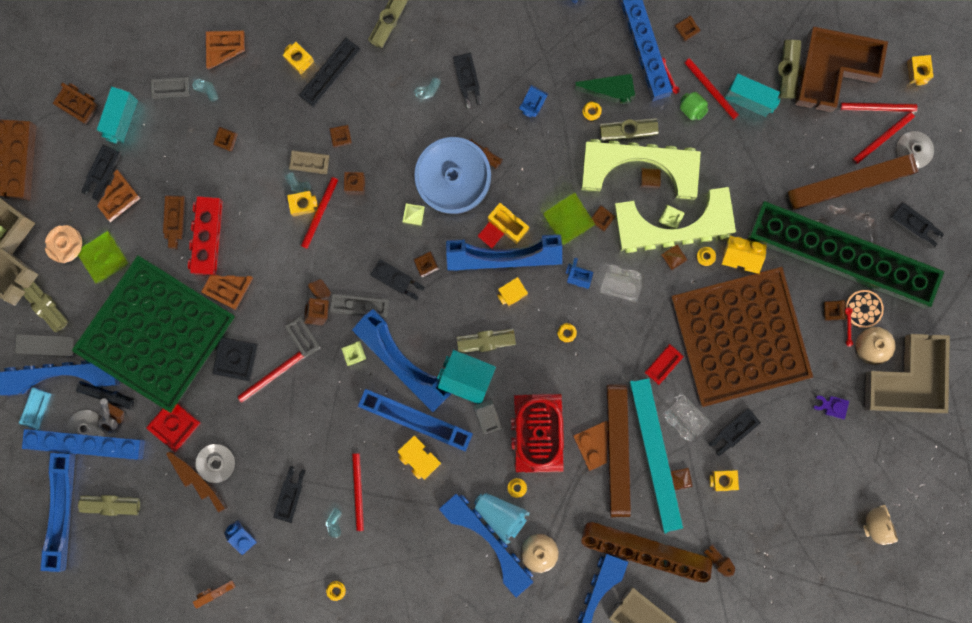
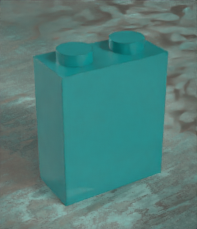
[725,74,781,117]
[97,86,138,144]
[437,350,496,404]

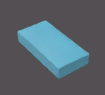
[19,387,52,430]

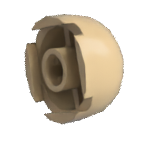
[855,327,896,365]
[863,505,898,545]
[520,534,559,573]

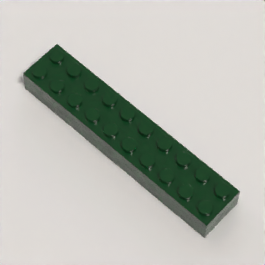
[747,201,945,309]

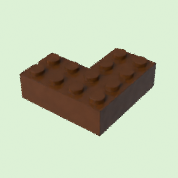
[795,26,888,112]
[0,119,36,200]

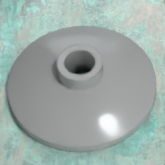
[896,131,934,169]
[66,410,105,436]
[196,444,235,483]

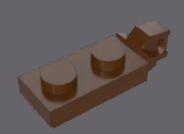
[163,195,185,249]

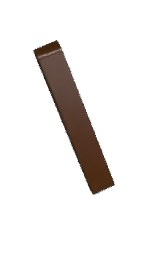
[787,154,919,210]
[607,384,631,518]
[581,522,713,583]

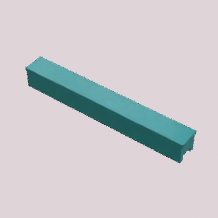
[628,378,683,534]

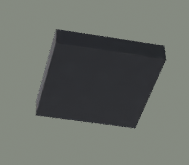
[212,337,259,382]

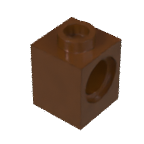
[344,172,365,195]
[304,298,329,326]

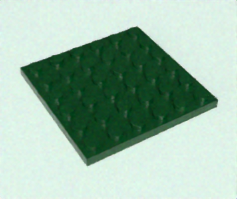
[71,255,235,413]

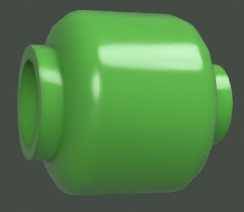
[680,92,708,120]

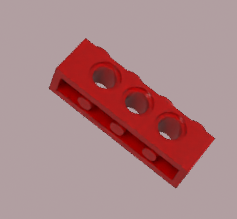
[188,196,223,276]

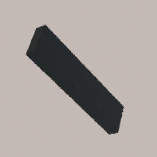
[298,37,361,108]

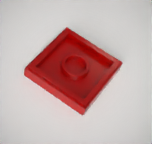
[146,404,201,453]

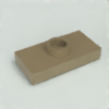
[289,150,330,175]

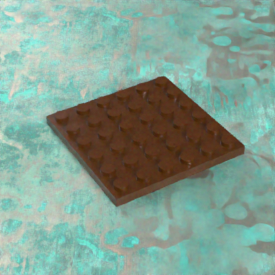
[671,267,813,407]

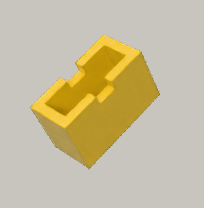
[488,203,529,244]
[722,235,767,274]
[397,435,441,480]

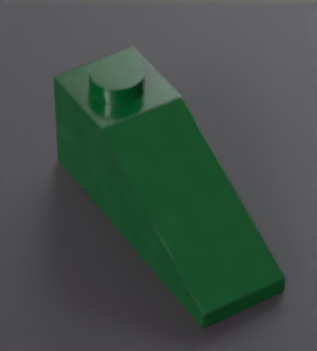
[574,74,635,104]

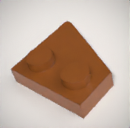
[206,31,245,69]
[97,170,140,222]
[201,275,253,310]
[573,420,608,471]
[193,580,236,609]

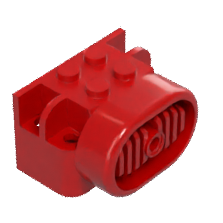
[511,394,564,473]

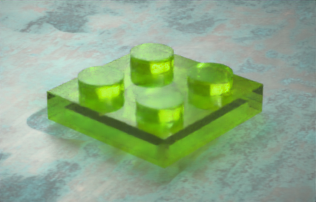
[543,193,596,245]
[78,231,130,284]

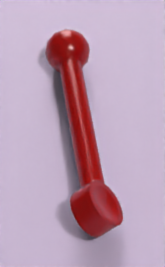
[662,57,680,94]
[845,307,853,347]

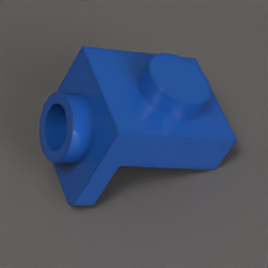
[519,85,548,117]
[565,258,594,289]
[224,520,257,555]

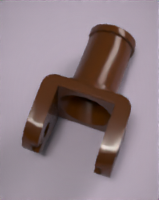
[704,544,735,577]

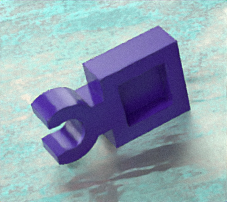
[812,396,849,420]

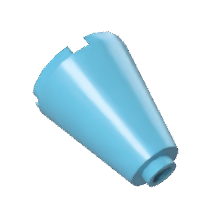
[474,493,529,544]

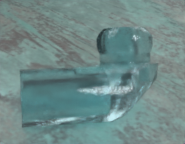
[414,77,441,99]
[192,79,219,102]
[285,173,311,193]
[326,508,343,538]

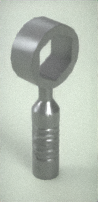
[99,399,118,433]

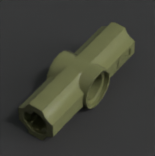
[368,0,408,48]
[778,40,802,99]
[599,118,658,141]
[23,281,68,333]
[457,329,516,353]
[78,495,140,516]

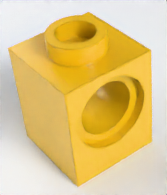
[283,42,314,75]
[907,55,933,85]
[287,191,318,217]
[497,277,528,307]
[709,470,739,491]

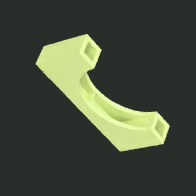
[581,139,701,200]
[614,187,736,253]

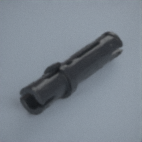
[76,381,135,410]

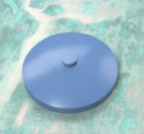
[415,137,491,214]

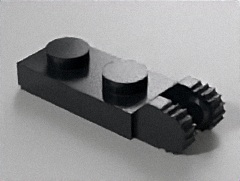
[453,52,482,108]
[81,144,122,200]
[890,202,944,248]
[370,259,425,301]
[708,408,761,456]
[273,466,306,523]

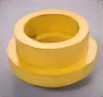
[582,101,602,121]
[697,247,716,266]
[557,323,577,342]
[508,478,527,498]
[326,581,346,601]

